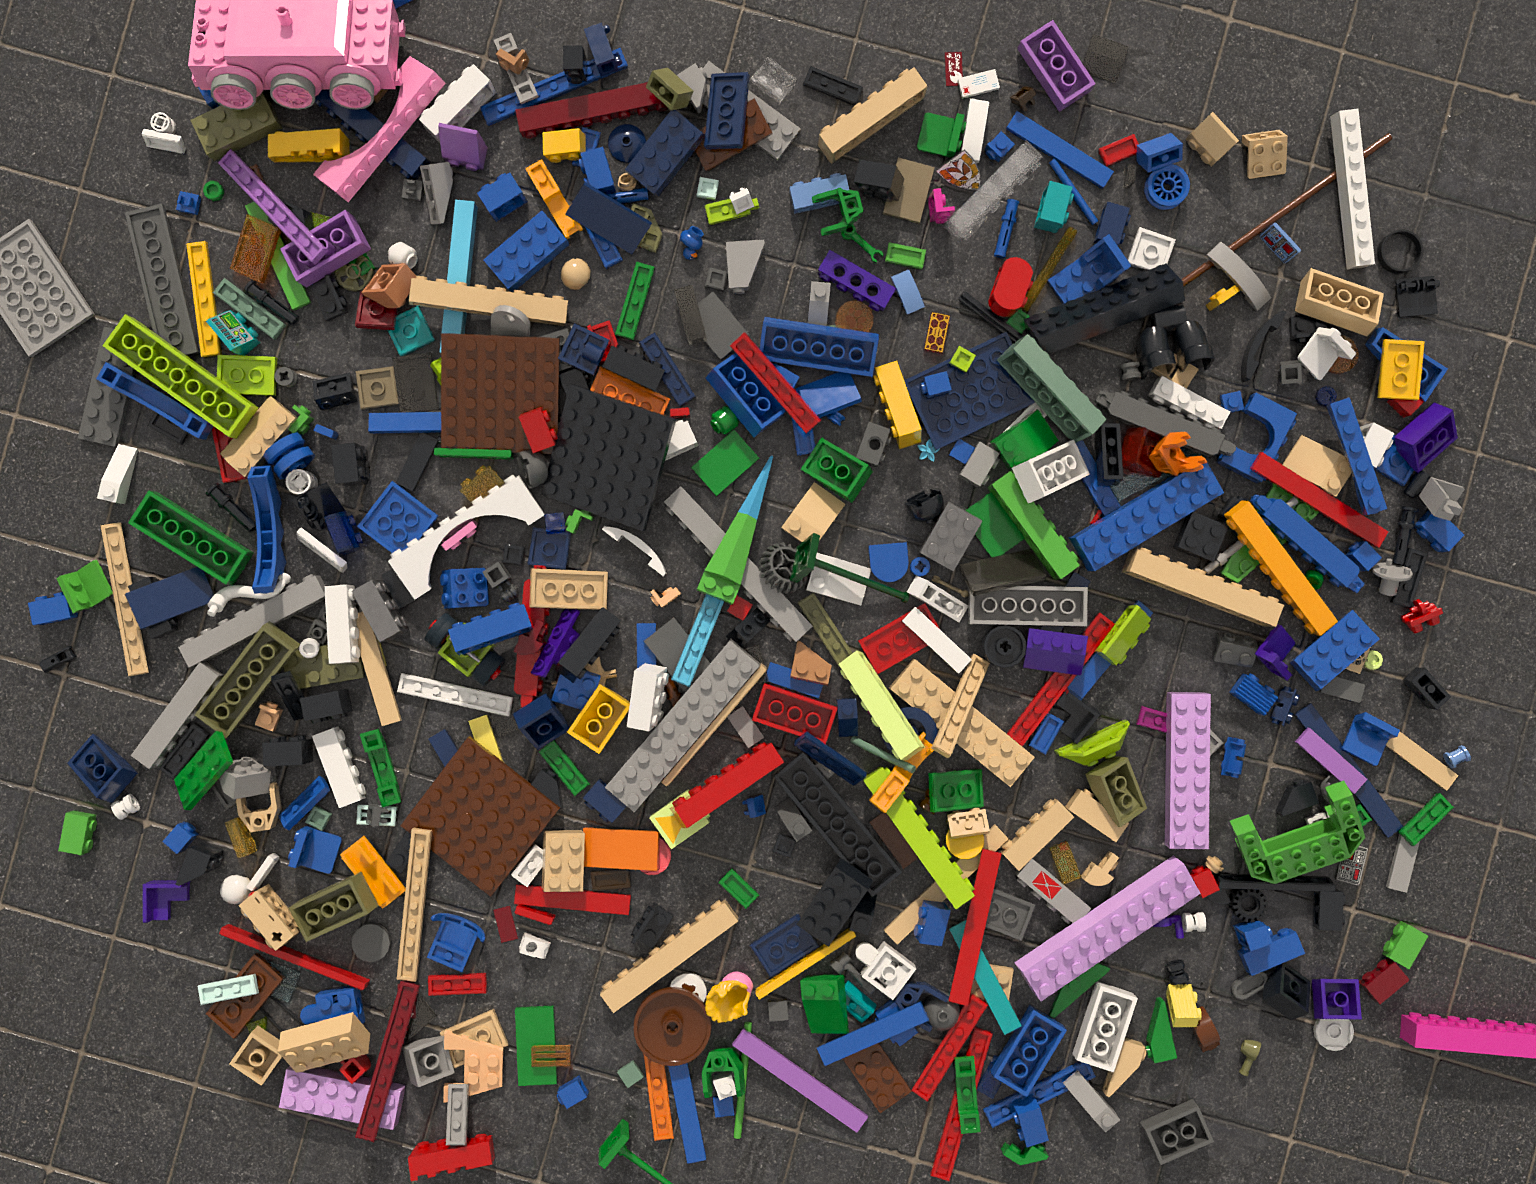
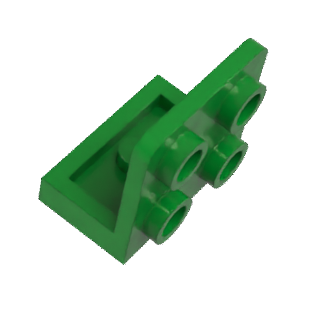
[917,113,966,158]

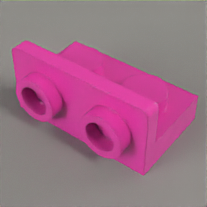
[927,188,955,224]

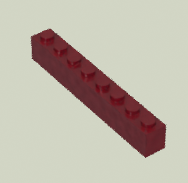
[515,82,668,139]

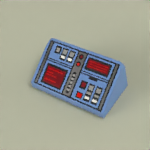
[1260,223,1301,263]

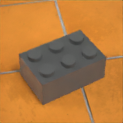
[1140,1099,1214,1165]

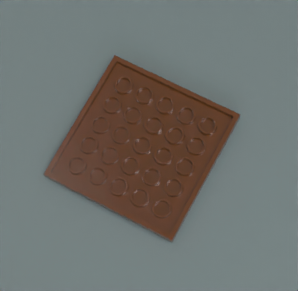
[441,333,560,454]
[400,736,560,897]

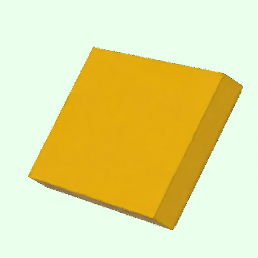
[1377,339,1425,400]

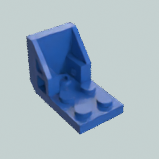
[1047,234,1131,304]

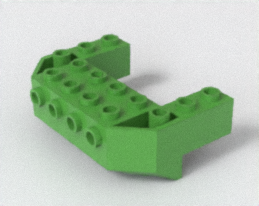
[1230,781,1365,884]

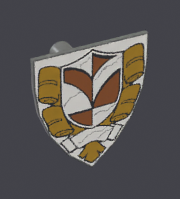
[936,149,981,190]

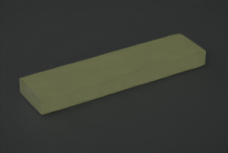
[798,592,853,667]

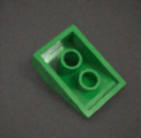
[990,409,1059,474]
[801,437,873,503]
[800,975,849,1034]

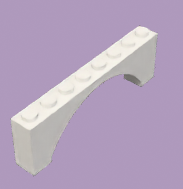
[388,475,545,599]

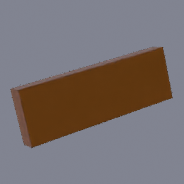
[869,812,918,869]

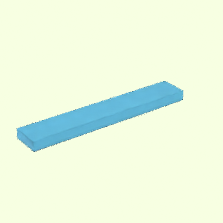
[671,594,724,687]

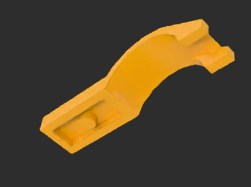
[526,159,583,239]
[869,732,934,813]

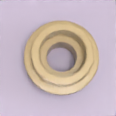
[618,173,637,191]
[1205,856,1223,874]

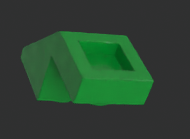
[1001,1143,1049,1165]

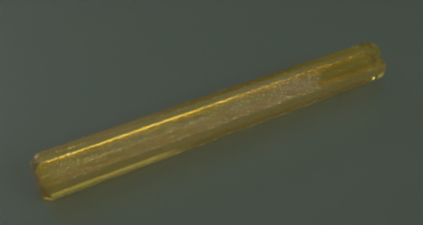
[1022,227,1077,311]

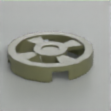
[334,255,374,292]

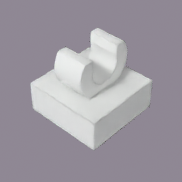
[729,188,754,214]

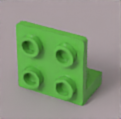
[56,560,113,613]

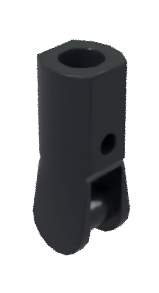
[39,646,77,673]

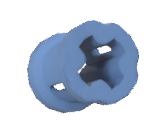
[1443,745,1471,769]

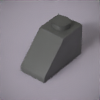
[774,797,812,842]

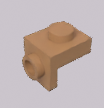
[496,48,529,75]

